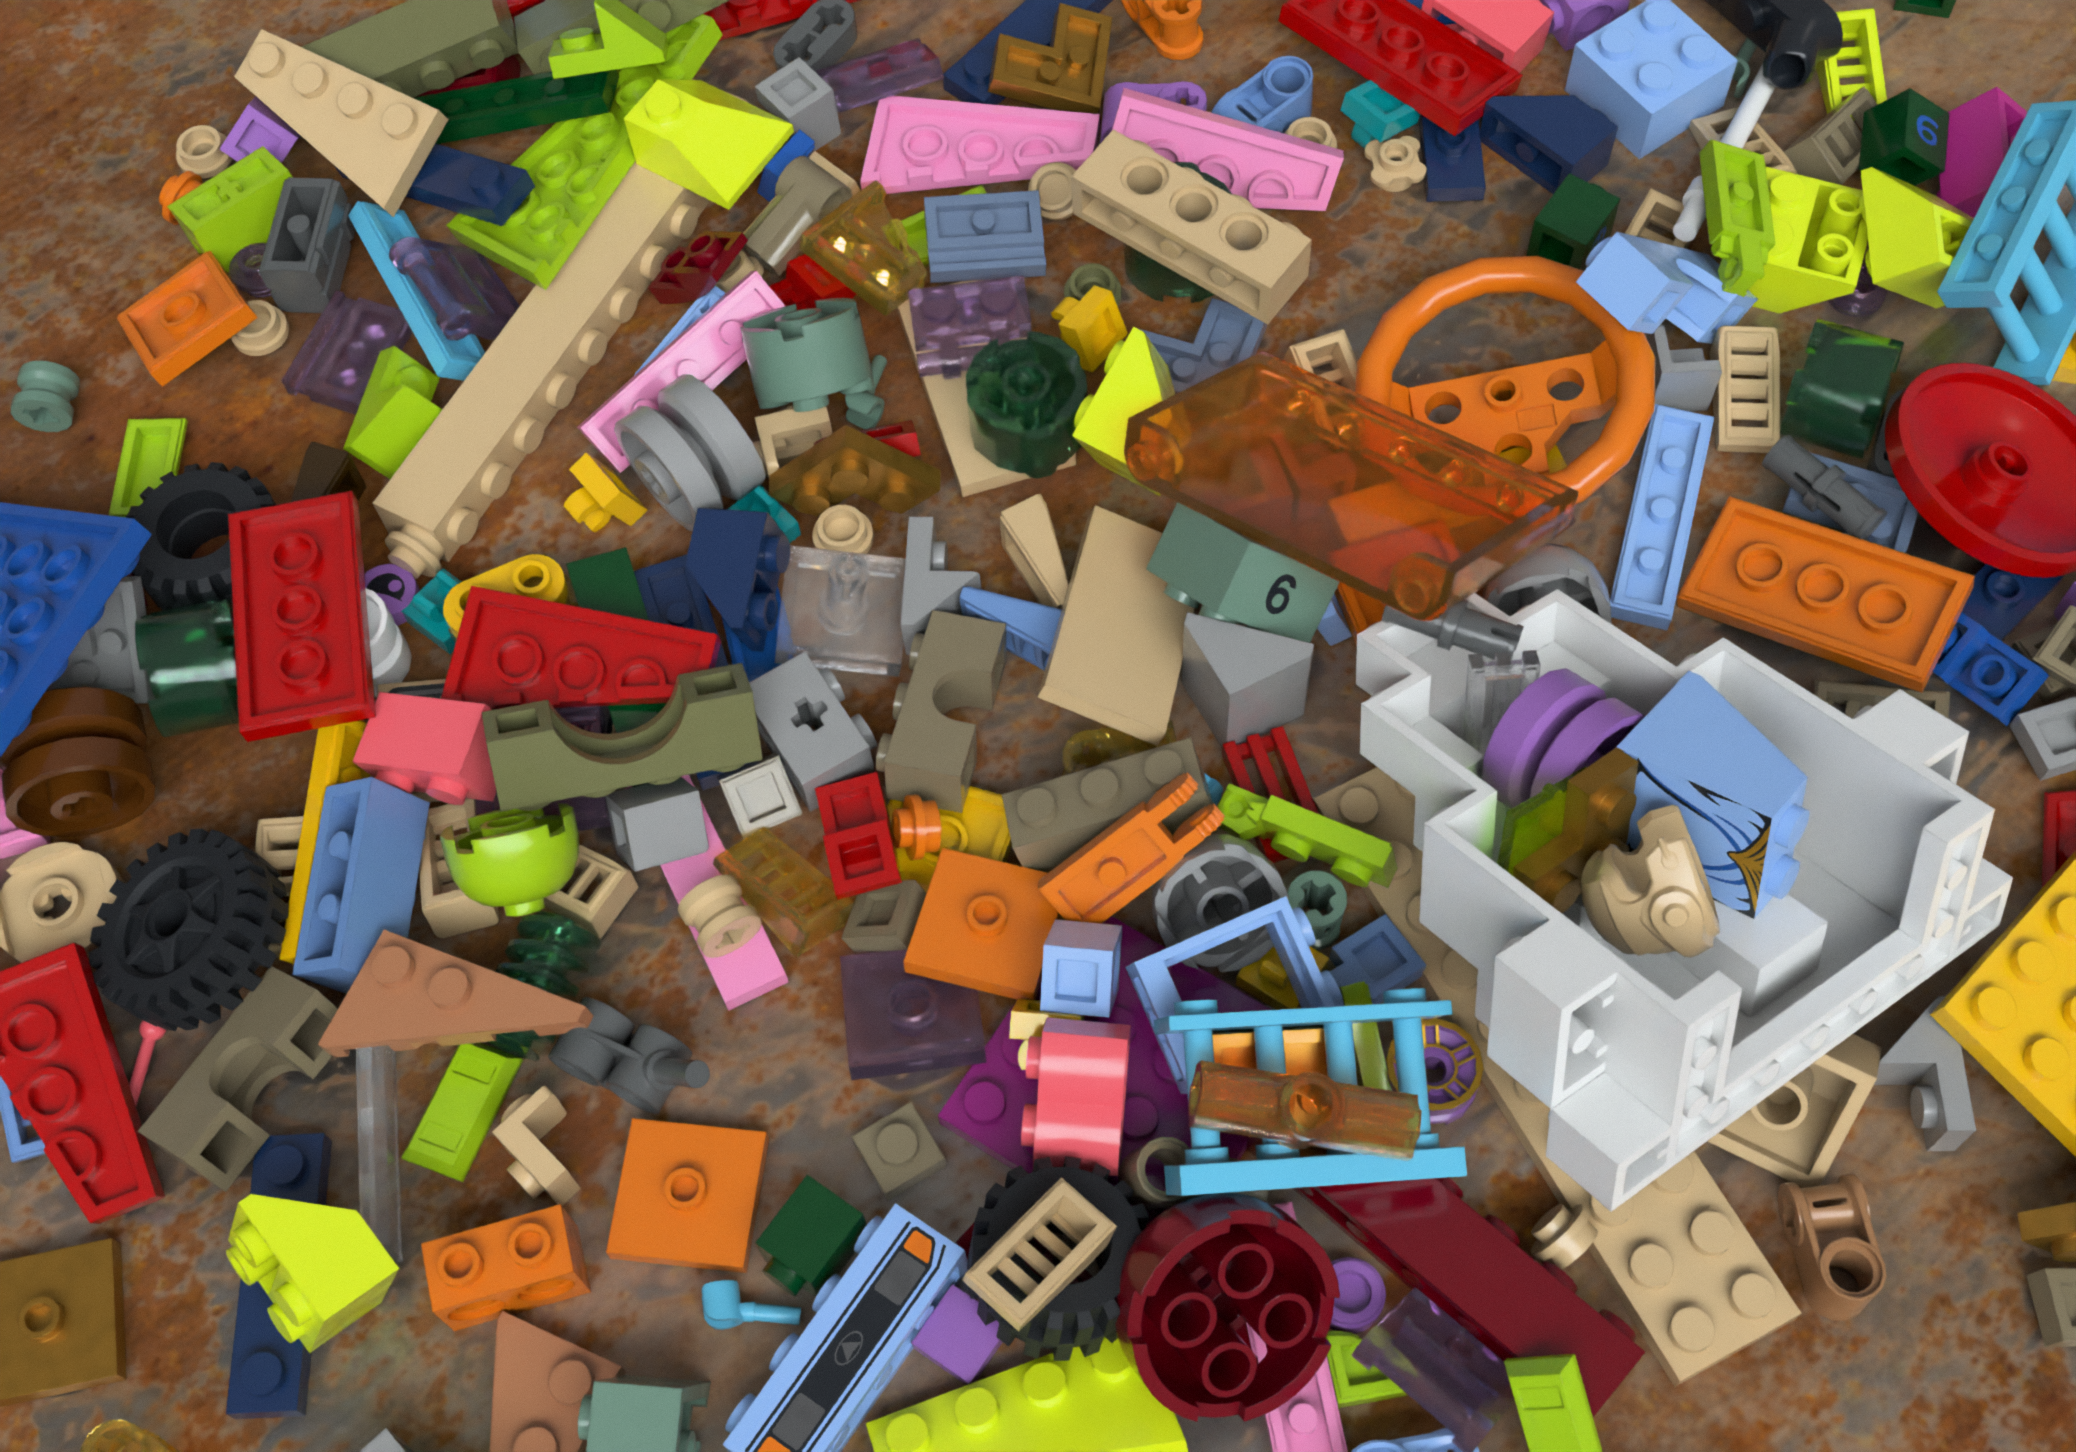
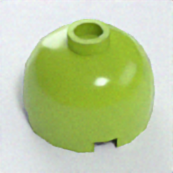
[440,803,579,917]

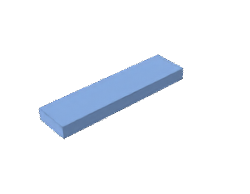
[1609,404,1714,630]

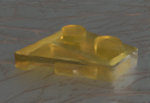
[800,180,927,316]

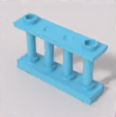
[1937,100,2076,385]
[1154,988,1467,1196]

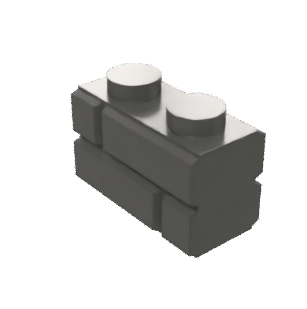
[259,177,356,314]

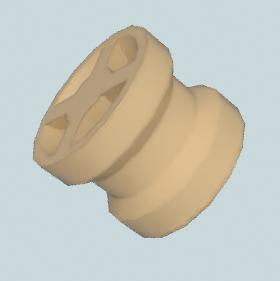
[677,874,762,958]

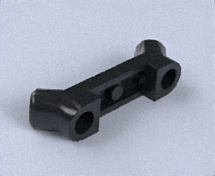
[1705,0,1843,91]

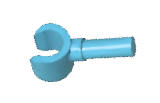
[702,1280,801,1330]

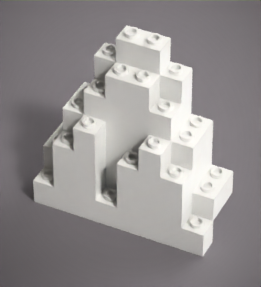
[1356,579,2013,1212]

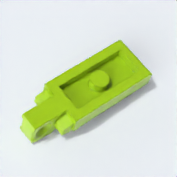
[1699,139,1776,297]
[1217,783,1398,888]

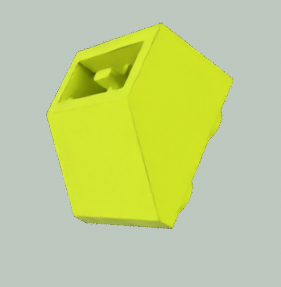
[1748,166,1868,314]
[1859,167,1974,309]
[1072,327,1189,496]
[226,1194,399,1353]

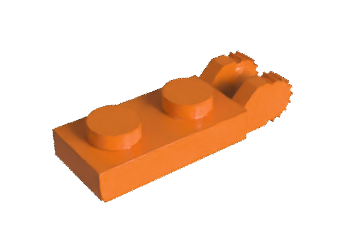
[1038,772,1225,924]

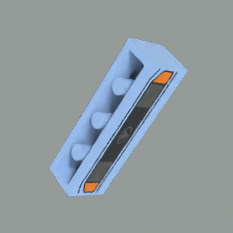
[723,1203,968,1452]

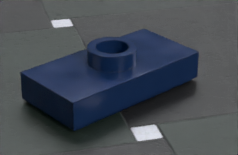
[1419,114,1486,202]
[1962,564,2065,642]

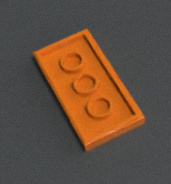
[1677,496,1975,693]

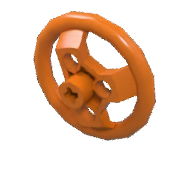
[1353,256,1656,523]

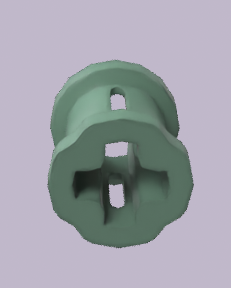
[1287,871,1347,950]

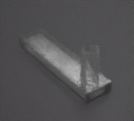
[356,1045,403,1263]

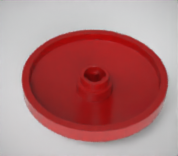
[1885,363,2076,578]

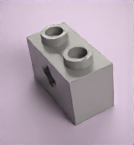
[749,651,877,812]

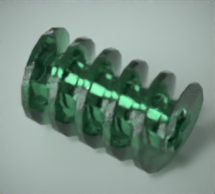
[488,911,602,1061]

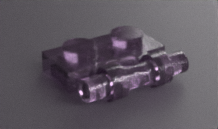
[908,275,1037,380]

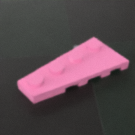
[1111,88,1344,211]
[860,94,1100,197]

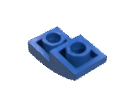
[1932,612,2049,726]

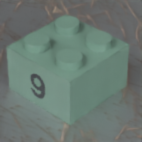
[1146,500,1341,643]

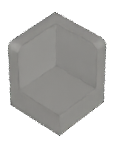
[755,57,841,151]
[1647,325,1722,412]
[605,777,709,872]

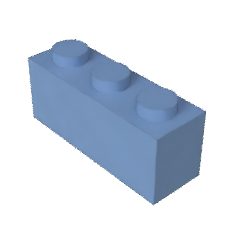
[292,777,430,994]

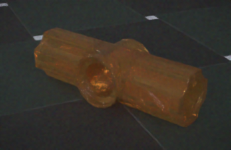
[1188,1060,1422,1161]

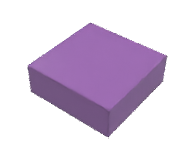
[911,1284,1003,1385]

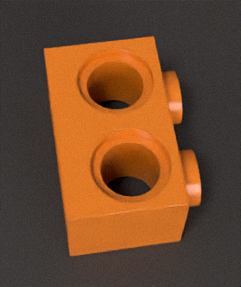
[421,1204,591,1331]

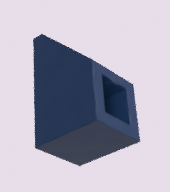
[685,508,790,652]

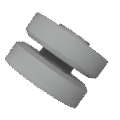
[614,374,766,531]

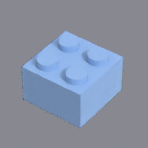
[1565,0,1738,160]

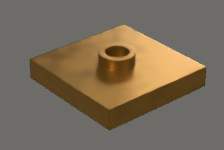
[0,1238,126,1407]

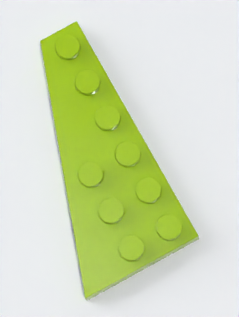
[446,14,723,290]

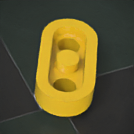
[443,554,568,638]

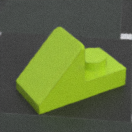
[548,0,669,79]
[343,346,443,479]

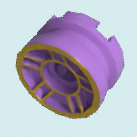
[1385,1018,1484,1125]

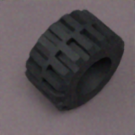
[126,462,277,631]
[967,1156,1149,1361]

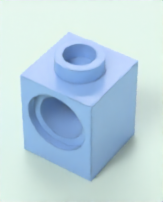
[1040,919,1122,1018]

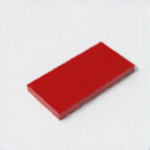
[1278,0,1523,136]
[228,491,376,742]

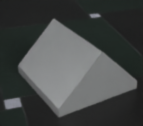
[1182,612,1314,747]

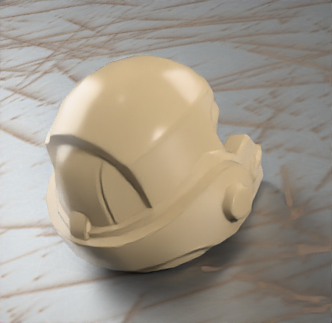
[1581,805,1720,958]

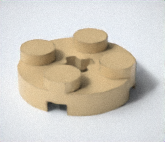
[0,842,124,963]

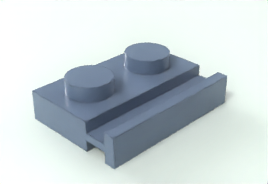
[924,190,1047,283]

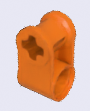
[1121,0,1204,60]

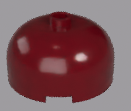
[1115,1193,1340,1422]

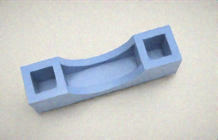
[1576,232,1758,344]

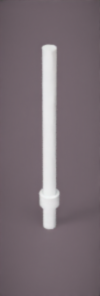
[1673,64,1775,242]

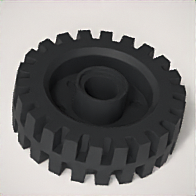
[89,829,289,1031]

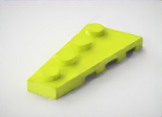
[865,1337,1188,1452]

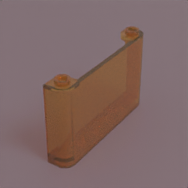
[1124,351,1579,621]

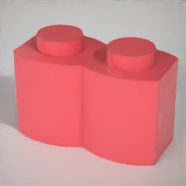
[1021,1017,1131,1176]

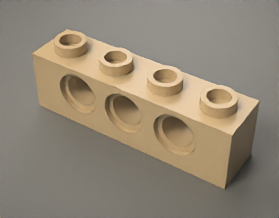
[1071,129,1312,325]

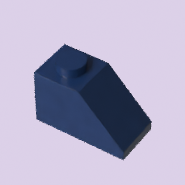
[1480,95,1618,194]

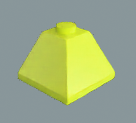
[624,79,794,210]

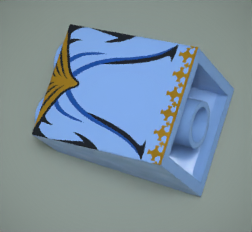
[1616,671,1810,919]

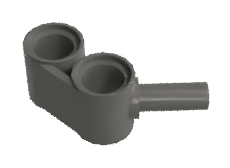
[548,997,710,1114]

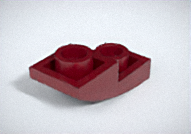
[648,231,748,304]

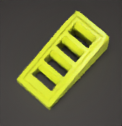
[1816,8,1887,121]

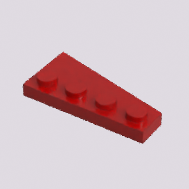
[441,586,722,710]
[0,943,165,1224]

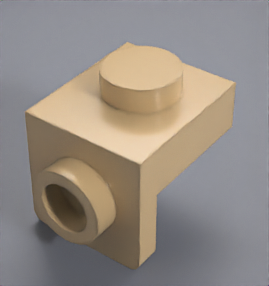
[753,405,833,479]
[492,1086,581,1205]

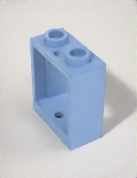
[1125,896,1344,1094]

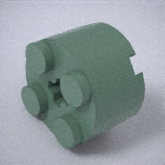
[740,298,875,412]

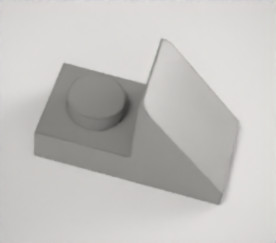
[900,516,982,655]
[1874,996,1976,1151]

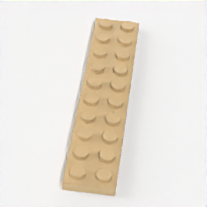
[1313,767,1802,1387]

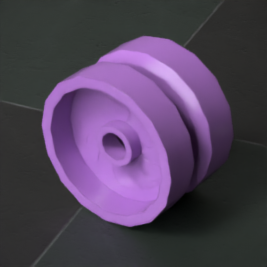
[1482,668,1645,837]

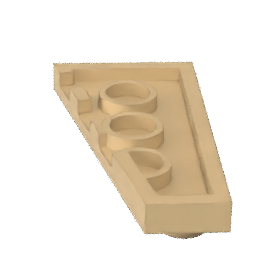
[234,29,448,217]

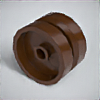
[0,687,155,837]

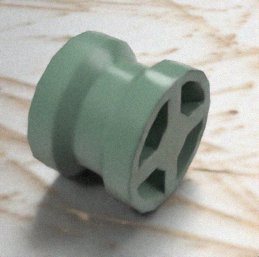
[11,361,80,432]

